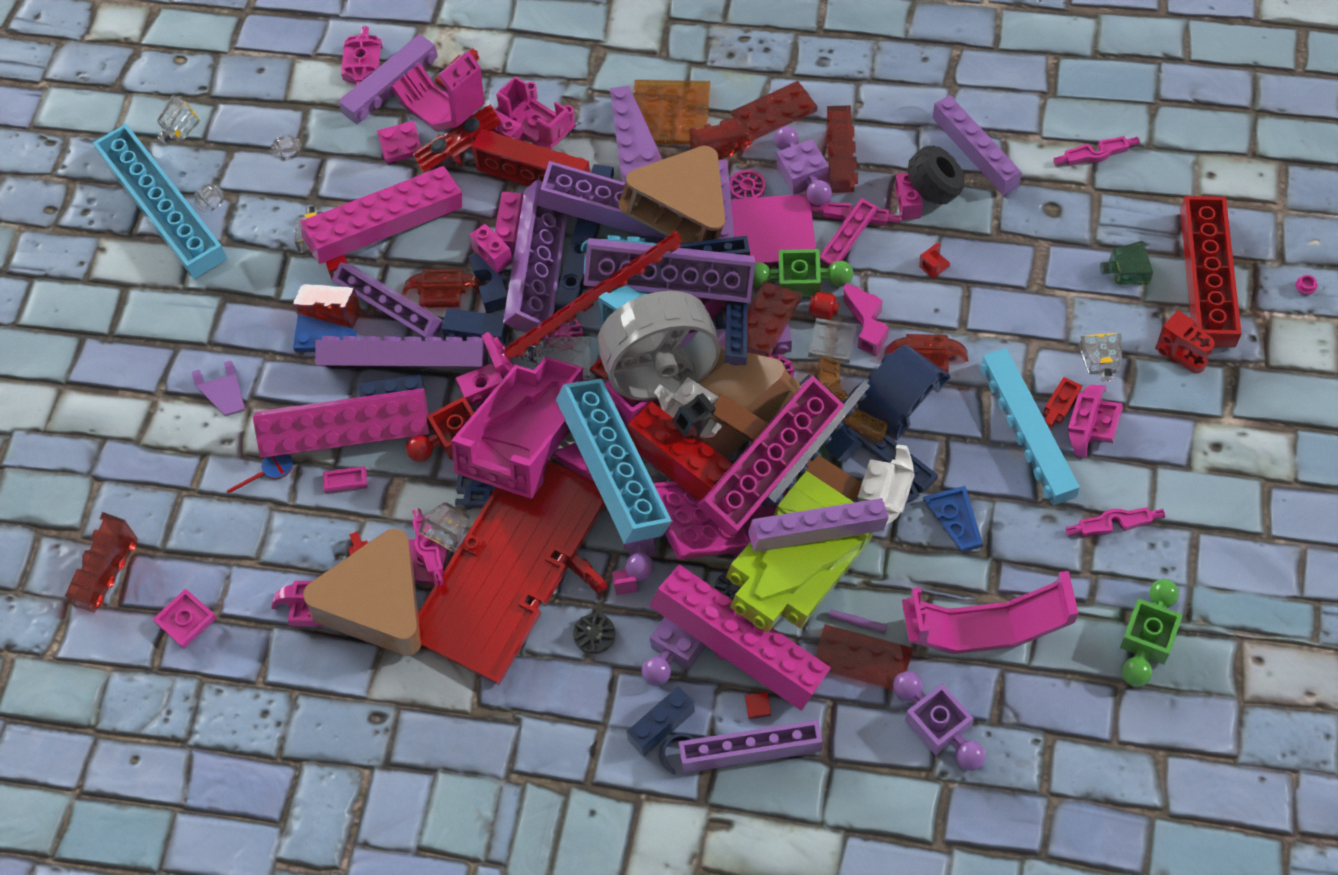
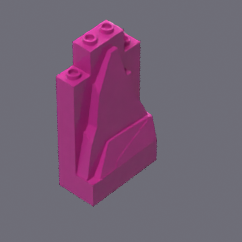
[451,356,584,499]

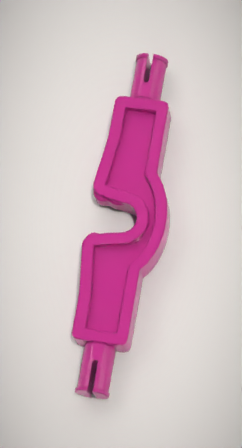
[1053,136,1140,166]
[811,202,901,226]
[1066,507,1165,537]
[412,508,444,587]

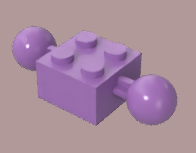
[774,126,832,206]
[624,538,656,582]
[642,617,706,686]
[893,671,986,771]

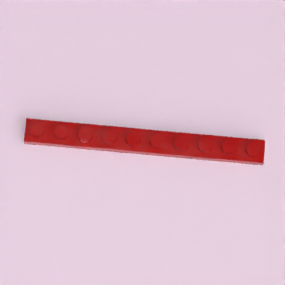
[505,230,682,360]

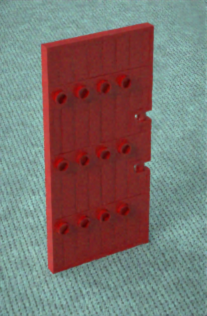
[418,460,605,685]

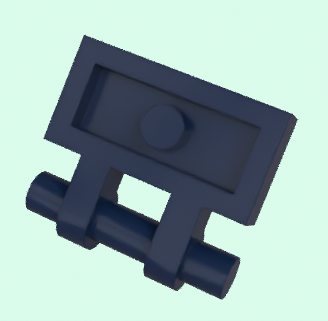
[455,474,496,510]

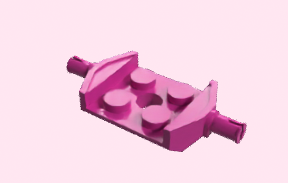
[341,26,383,86]

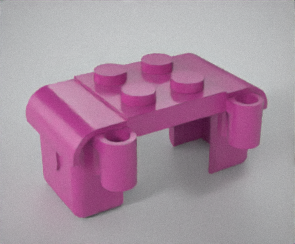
[495,77,576,150]

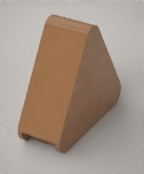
[619,146,725,244]
[698,347,800,459]
[303,529,421,656]

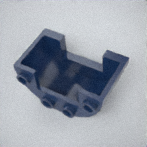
[857,345,951,440]

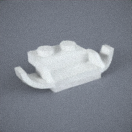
[654,377,722,438]
[857,444,915,524]

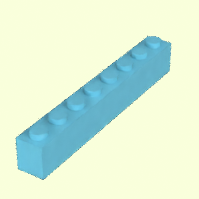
[980,348,1080,505]

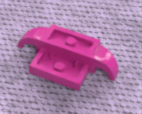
[1068,384,1123,458]
[272,581,323,626]

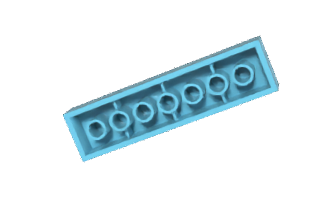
[556,379,672,544]

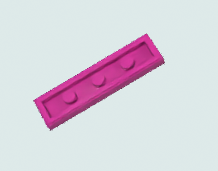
[820,198,878,267]

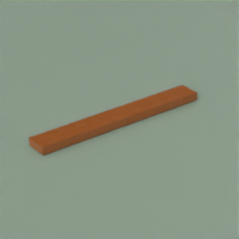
[713,394,862,500]

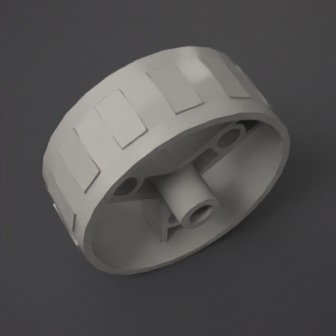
[597,291,721,401]

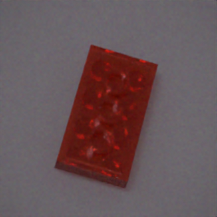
[732,81,817,142]
[747,281,802,357]
[815,624,913,690]

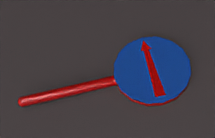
[227,454,293,493]

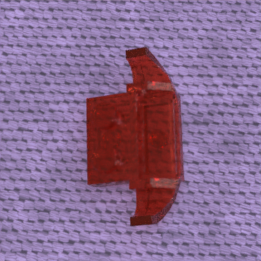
[402,269,483,308]
[884,334,969,374]

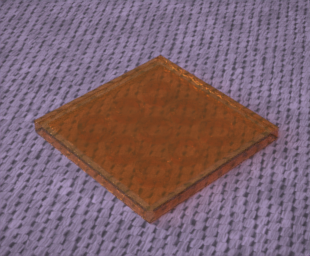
[633,80,710,145]

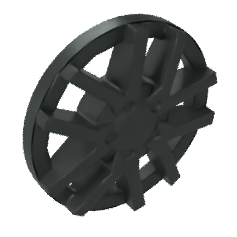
[573,613,615,654]

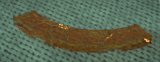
[817,355,888,443]

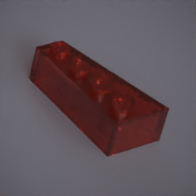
[826,105,858,193]
[65,512,138,613]

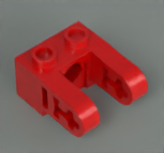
[1155,310,1215,373]

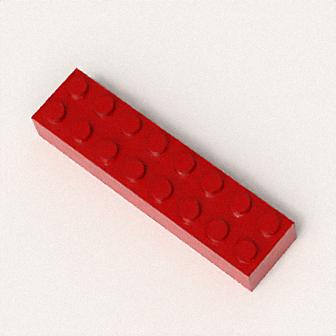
[1180,196,1242,348]

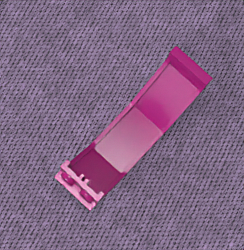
[390,51,485,131]
[901,571,1079,654]

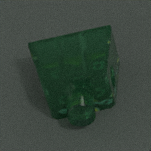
[1100,241,1153,285]

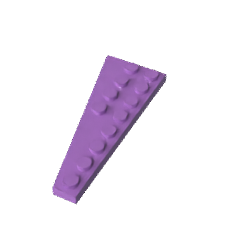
[610,86,663,183]

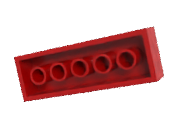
[471,129,590,186]
[626,401,733,501]

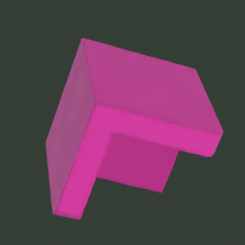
[612,570,638,595]

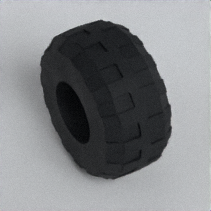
[907,146,965,205]

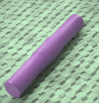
[828,609,887,633]

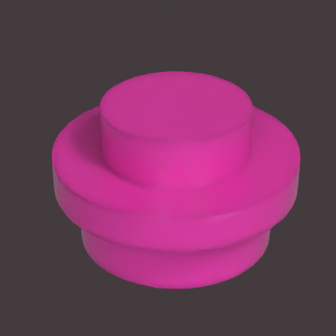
[1295,275,1317,295]

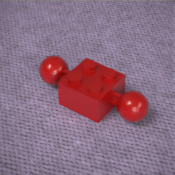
[406,397,483,462]

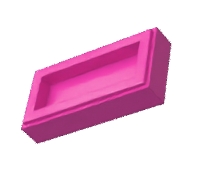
[323,466,368,494]

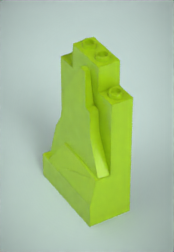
[726,471,874,633]

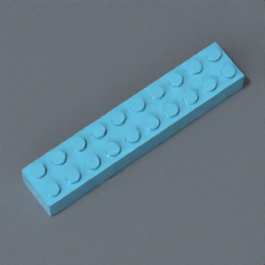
[93,124,227,280]

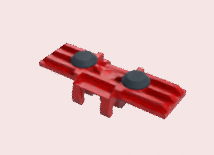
[413,104,502,173]

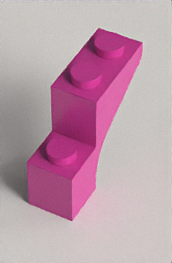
[843,283,889,356]

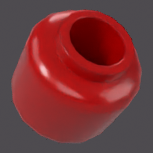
[808,292,840,321]

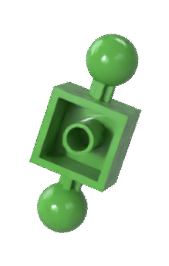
[752,249,853,297]
[1120,579,1183,687]

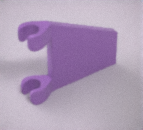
[192,360,245,416]

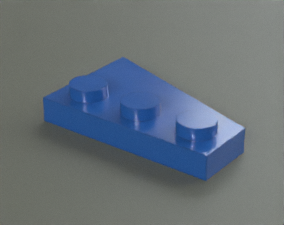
[293,314,357,352]
[923,486,983,552]

